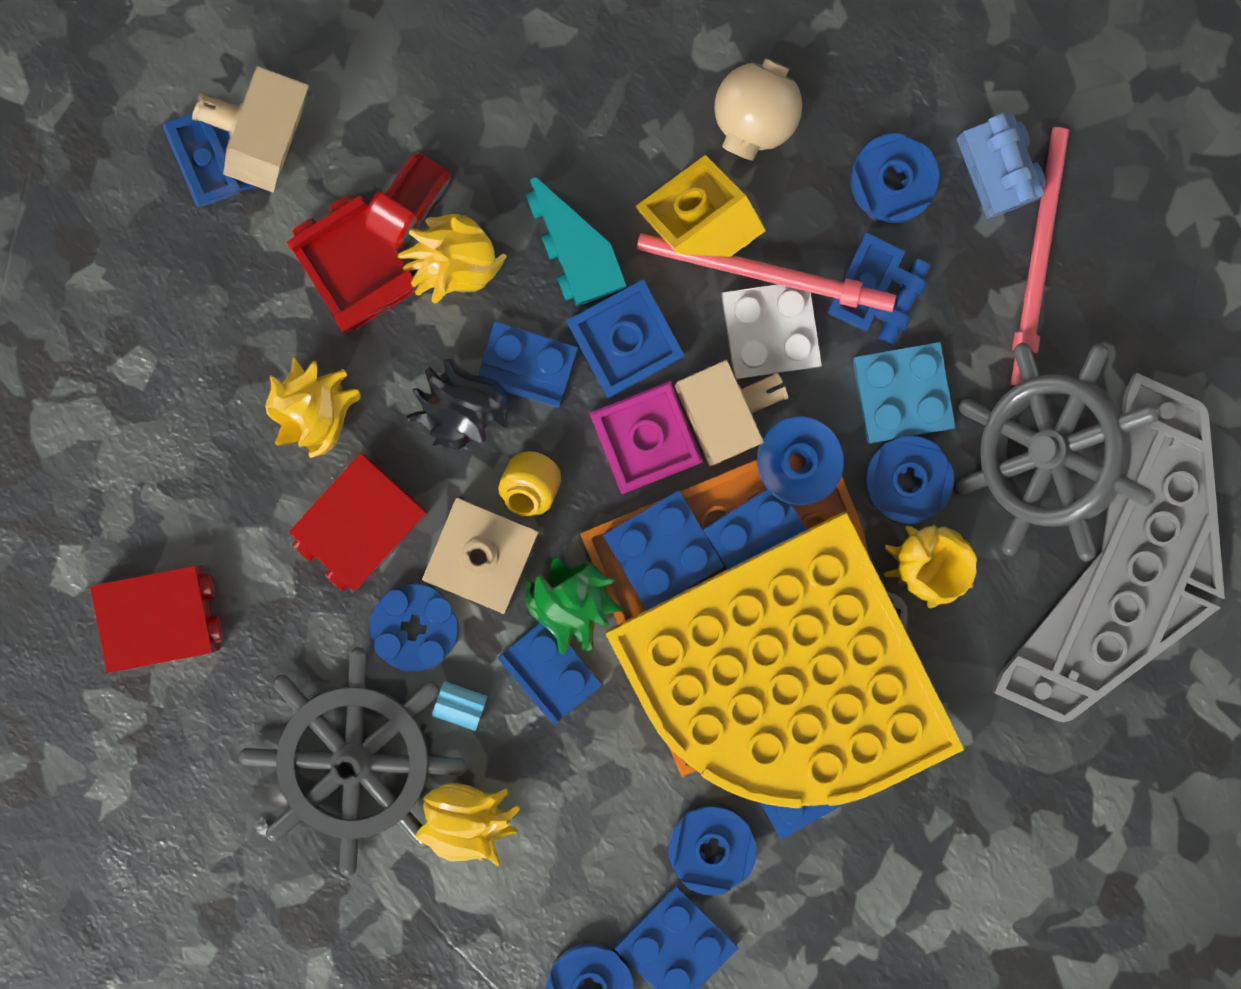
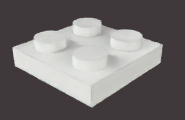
[721,284,822,380]

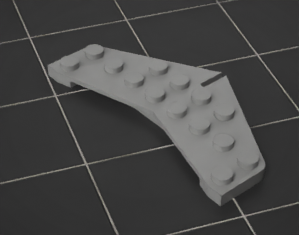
[991,373,1225,722]

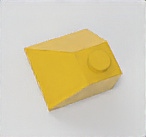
[636,155,766,257]

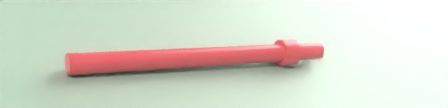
[1010,127,1070,386]
[637,233,897,312]

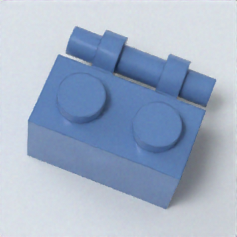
[956,113,1046,220]

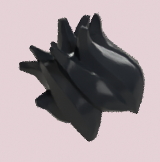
[406,359,509,450]

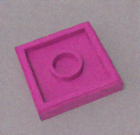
[589,381,703,494]

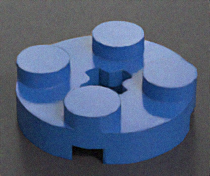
[850,133,940,223]
[865,436,954,524]
[370,583,459,672]
[668,805,757,895]
[546,943,634,989]

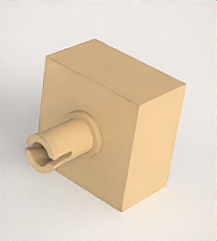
[192,66,309,193]
[674,360,788,466]
[422,498,540,614]

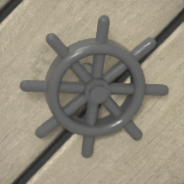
[953,343,1161,561]
[238,647,468,876]

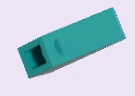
[526,177,626,308]

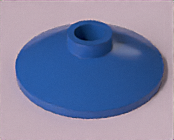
[757,417,844,505]

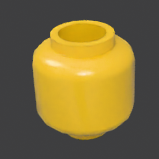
[498,451,562,517]

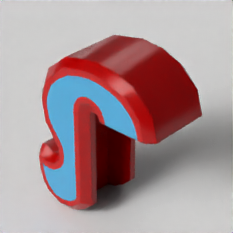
[364,152,451,249]

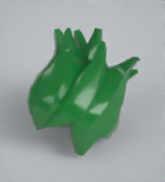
[525,557,624,655]

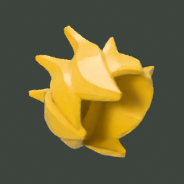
[398,214,507,303]
[265,357,361,458]
[884,524,977,608]
[415,783,520,866]

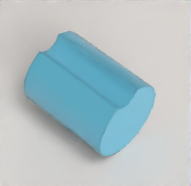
[432,681,488,731]

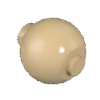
[714,58,802,161]

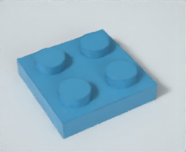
[852,342,955,444]

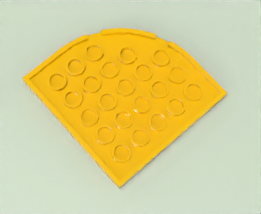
[605,511,964,808]

